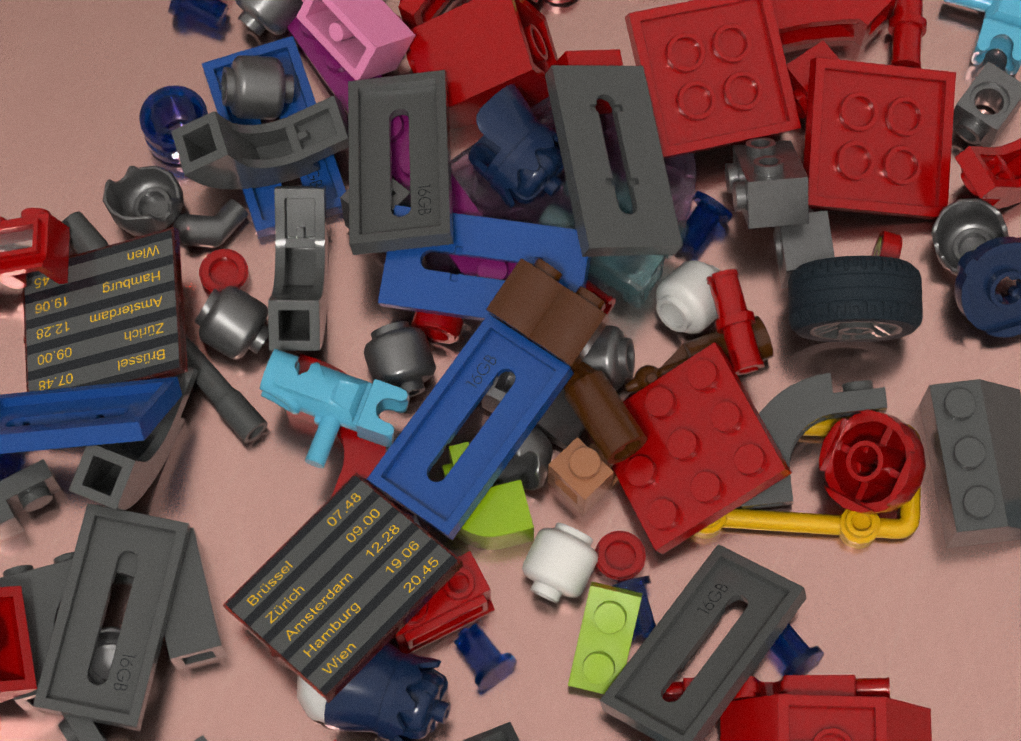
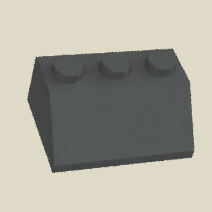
[920,379,1021,548]

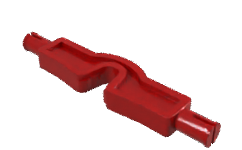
[663,675,890,702]

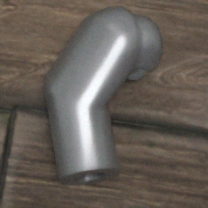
[173,199,248,247]

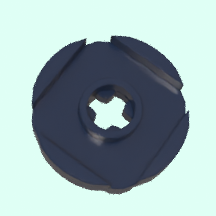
[954,236,1021,338]

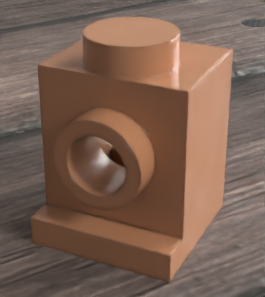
[547,437,619,516]

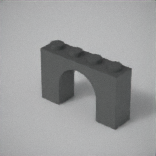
[0,527,227,711]

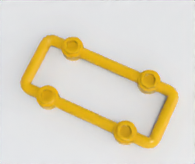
[694,417,921,549]

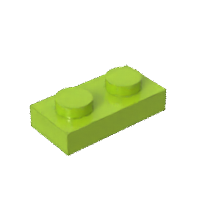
[568,582,643,694]

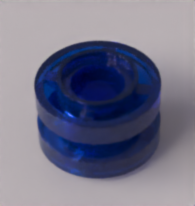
[139,85,208,164]

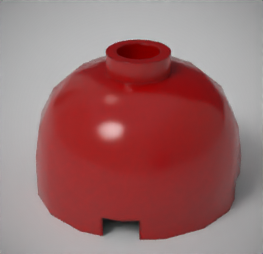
[819,410,926,515]

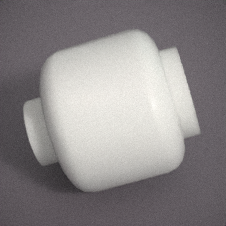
[656,260,720,334]
[522,522,598,603]

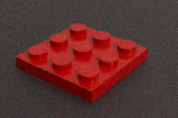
[625,0,801,159]
[803,57,956,220]
[612,342,792,554]

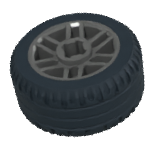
[788,256,923,342]

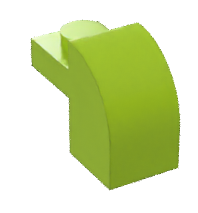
[442,442,534,550]

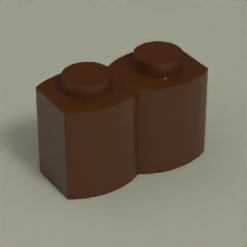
[486,258,610,371]

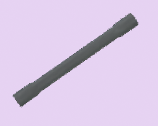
[62,211,268,443]

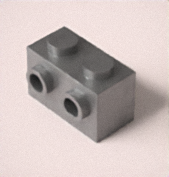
[725,138,809,229]

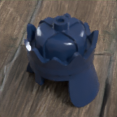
[468,84,564,209]
[324,641,451,741]

